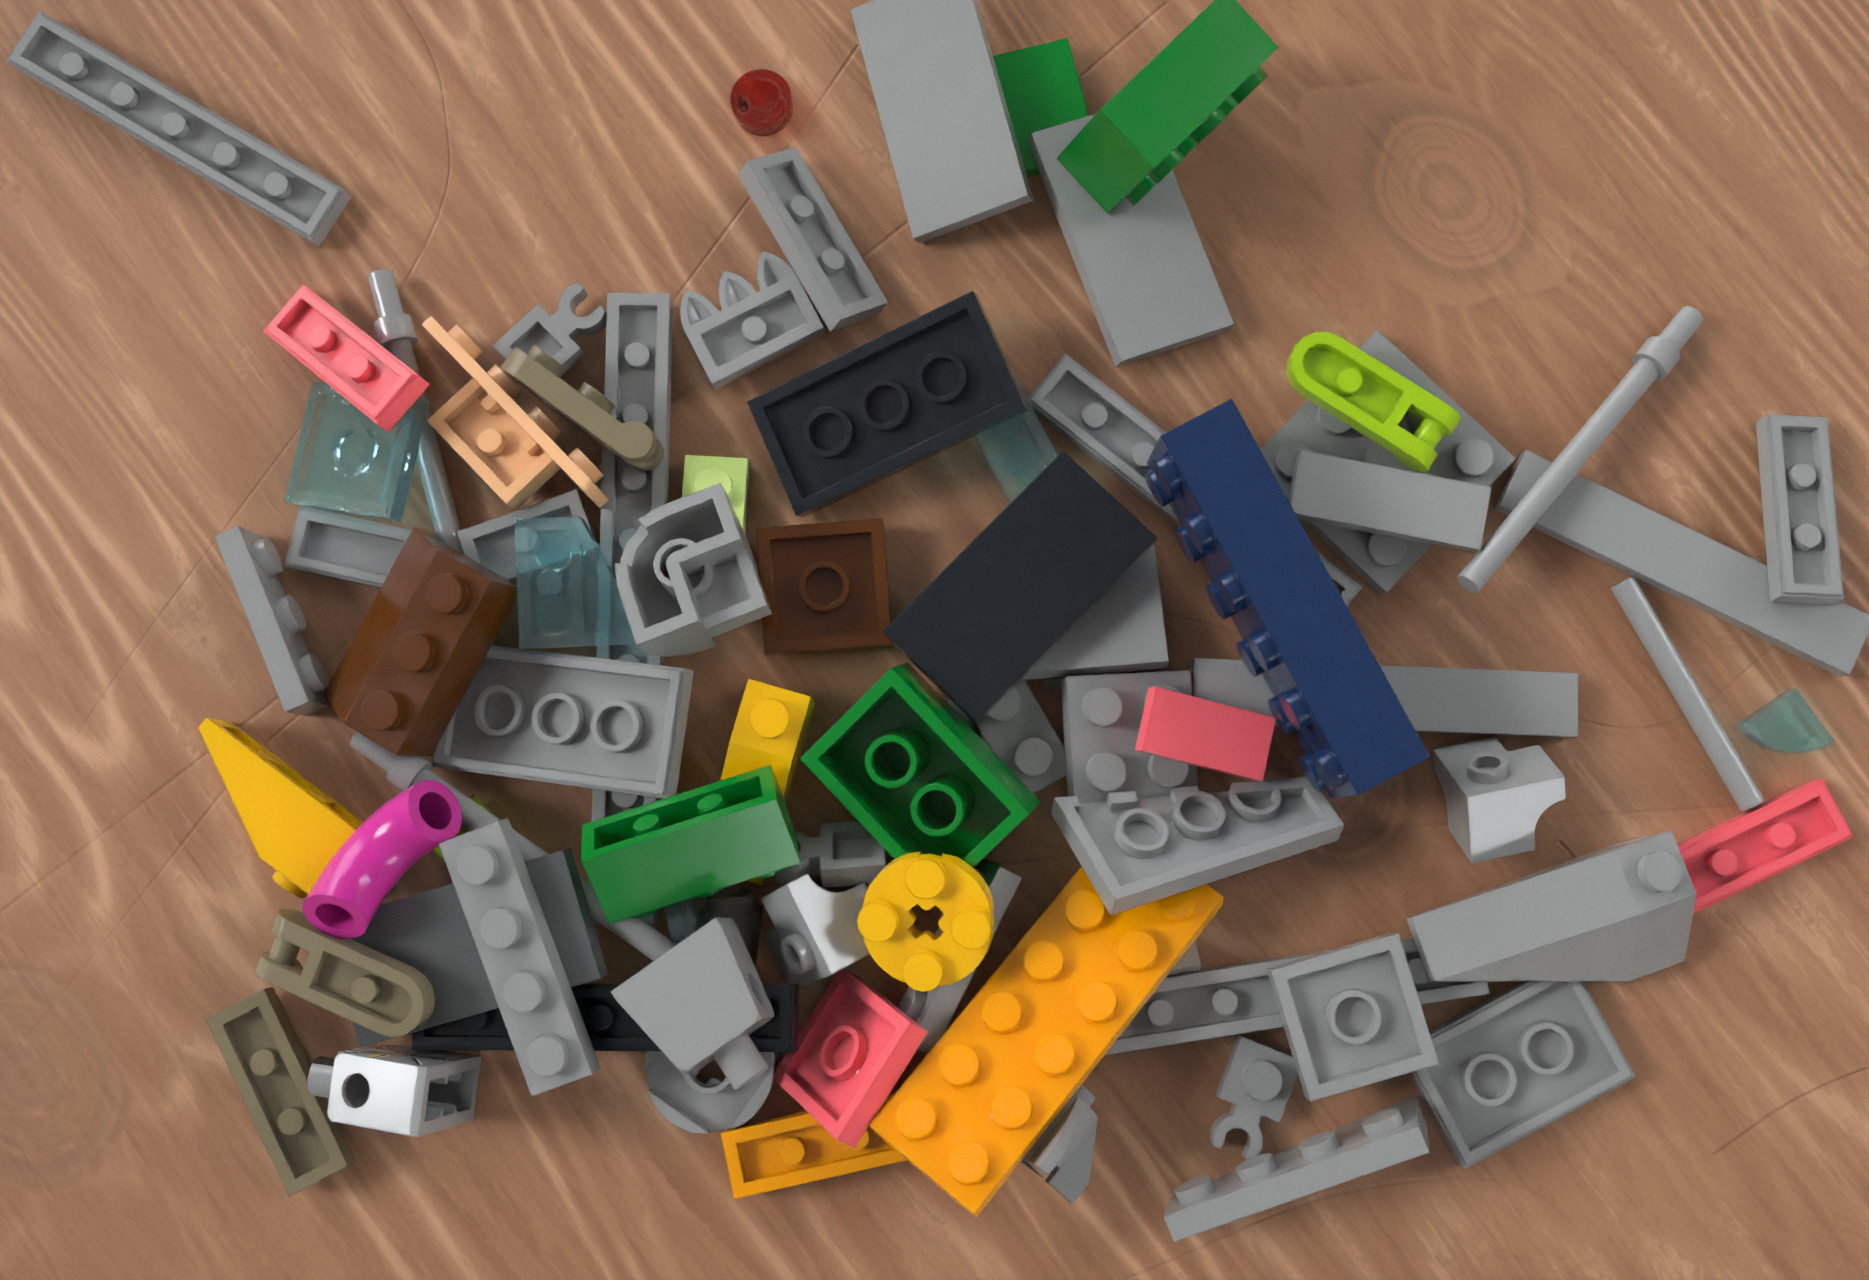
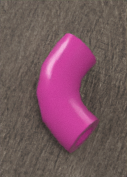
[303,780,462,939]

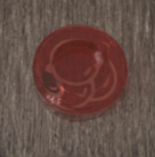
[730,69,793,136]

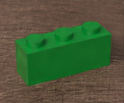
[581,765,800,924]

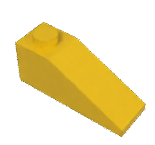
[720,679,817,885]
[198,718,364,898]

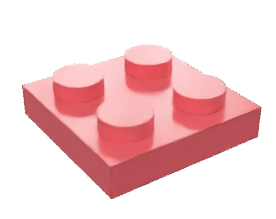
[774,968,928,1148]

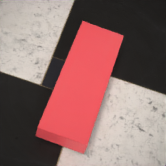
[263,284,430,433]
[1677,779,1854,914]

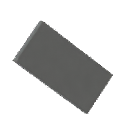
[352,848,608,1048]

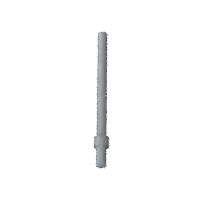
[368,269,464,554]
[1457,306,1704,593]
[350,732,676,961]

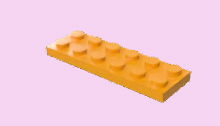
[869,866,1224,1218]

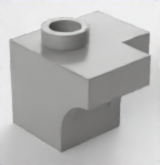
[1433,736,1566,864]
[761,874,870,989]

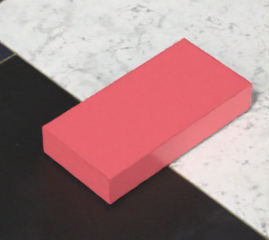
[1135,687,1276,781]

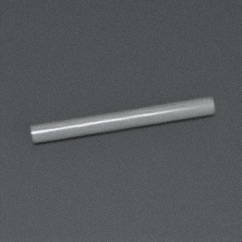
[1610,576,1765,811]

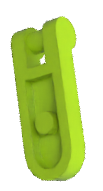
[1286,332,1461,473]

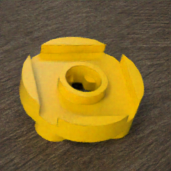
[857,852,995,992]

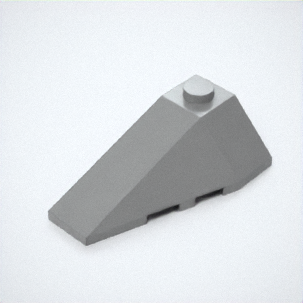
[1406,830,1697,982]

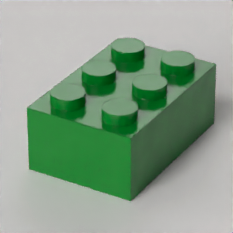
[1056,0,1279,214]
[800,662,1041,868]

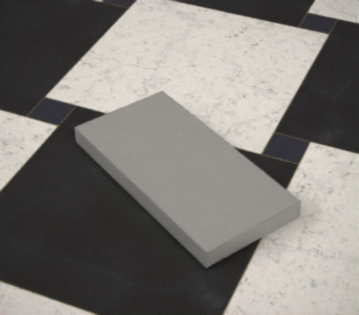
[850,0,1034,243]
[1027,114,1234,368]
[432,646,694,799]

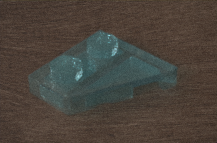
[514,517,636,649]

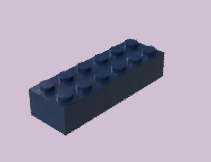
[1145,399,1430,798]

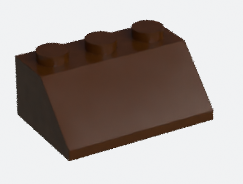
[324,527,523,756]

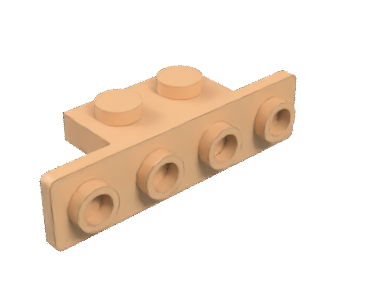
[422,316,609,511]

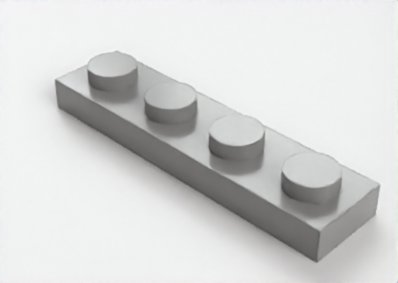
[439,818,600,1097]

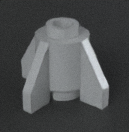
[1021,1084,1098,1204]

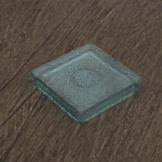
[284,381,430,522]

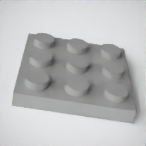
[1260,330,1516,596]

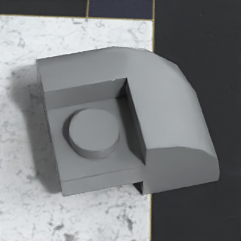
[615,483,772,657]

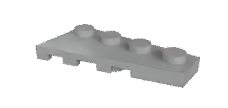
[1051,777,1344,915]
[1163,1095,1429,1242]

